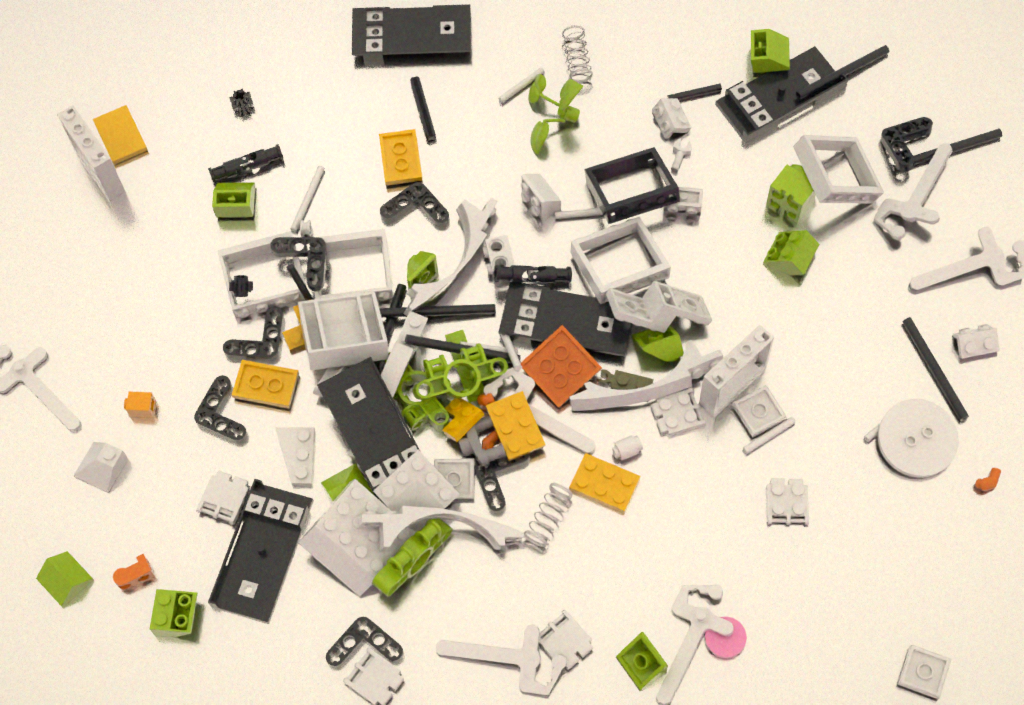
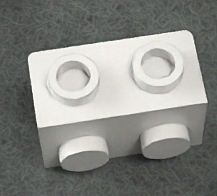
[652,98,692,139]
[664,186,704,214]
[953,324,1000,359]

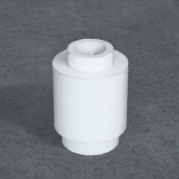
[612,435,643,461]

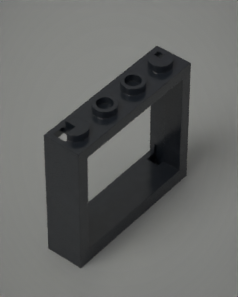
[584,147,680,224]

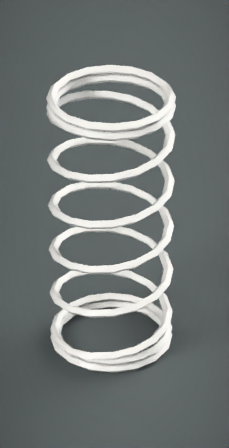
[562,25,593,83]
[524,482,573,547]

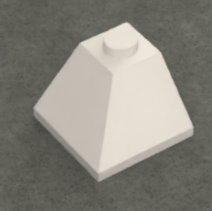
[73,442,128,493]

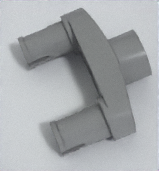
[459,416,506,466]

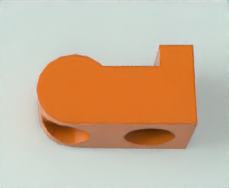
[113,554,155,590]

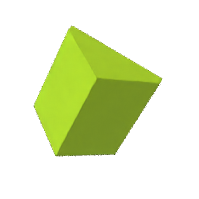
[36,551,94,608]
[616,632,668,690]

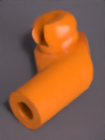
[477,393,495,411]
[482,430,499,450]
[975,468,1001,491]

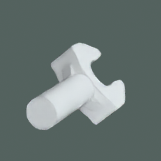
[671,138,692,172]

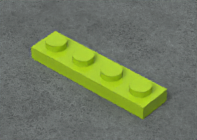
[445,329,484,405]

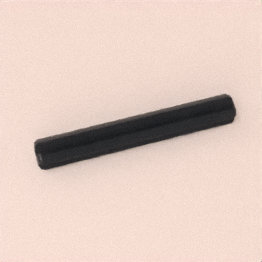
[410,76,436,141]

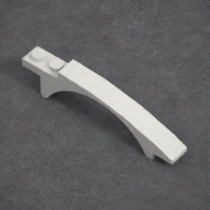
[403,197,498,316]
[348,311,428,458]
[569,340,723,411]
[358,506,525,551]

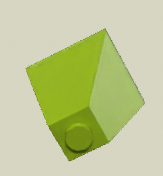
[407,251,438,289]
[631,326,684,362]
[321,463,375,502]

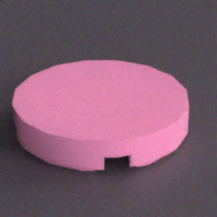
[704,616,747,659]

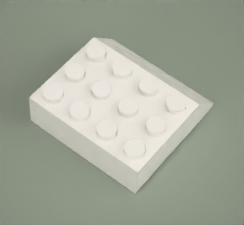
[298,291,389,371]
[298,479,415,597]

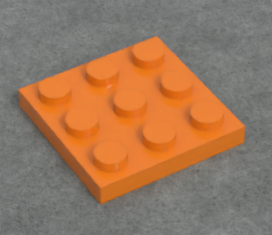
[521,325,602,408]

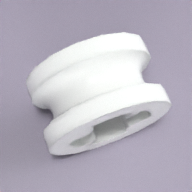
[300,220,312,237]

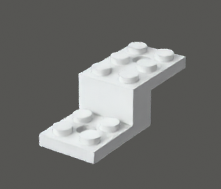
[606,281,712,333]

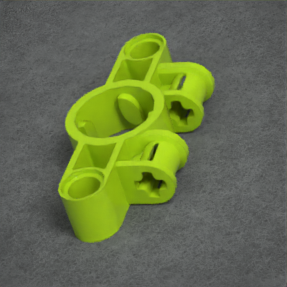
[412,343,508,400]
[385,352,450,432]
[372,518,453,597]

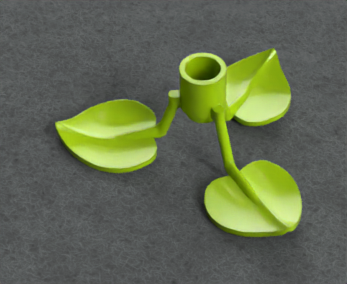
[528,74,584,155]

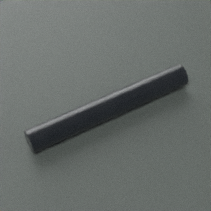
[667,83,722,100]
[287,264,314,301]

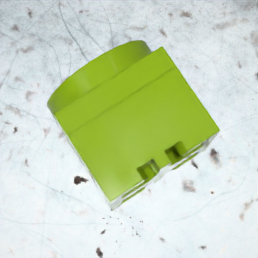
[766,164,816,223]

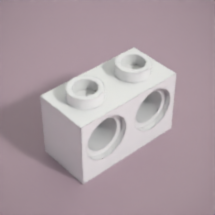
[482,235,515,281]

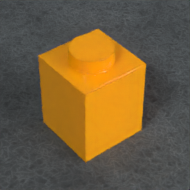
[124,391,156,418]

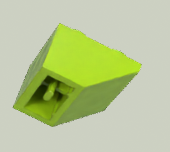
[751,29,790,73]
[212,182,255,217]
[763,230,820,275]
[149,589,198,637]

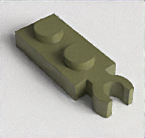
[598,369,654,390]

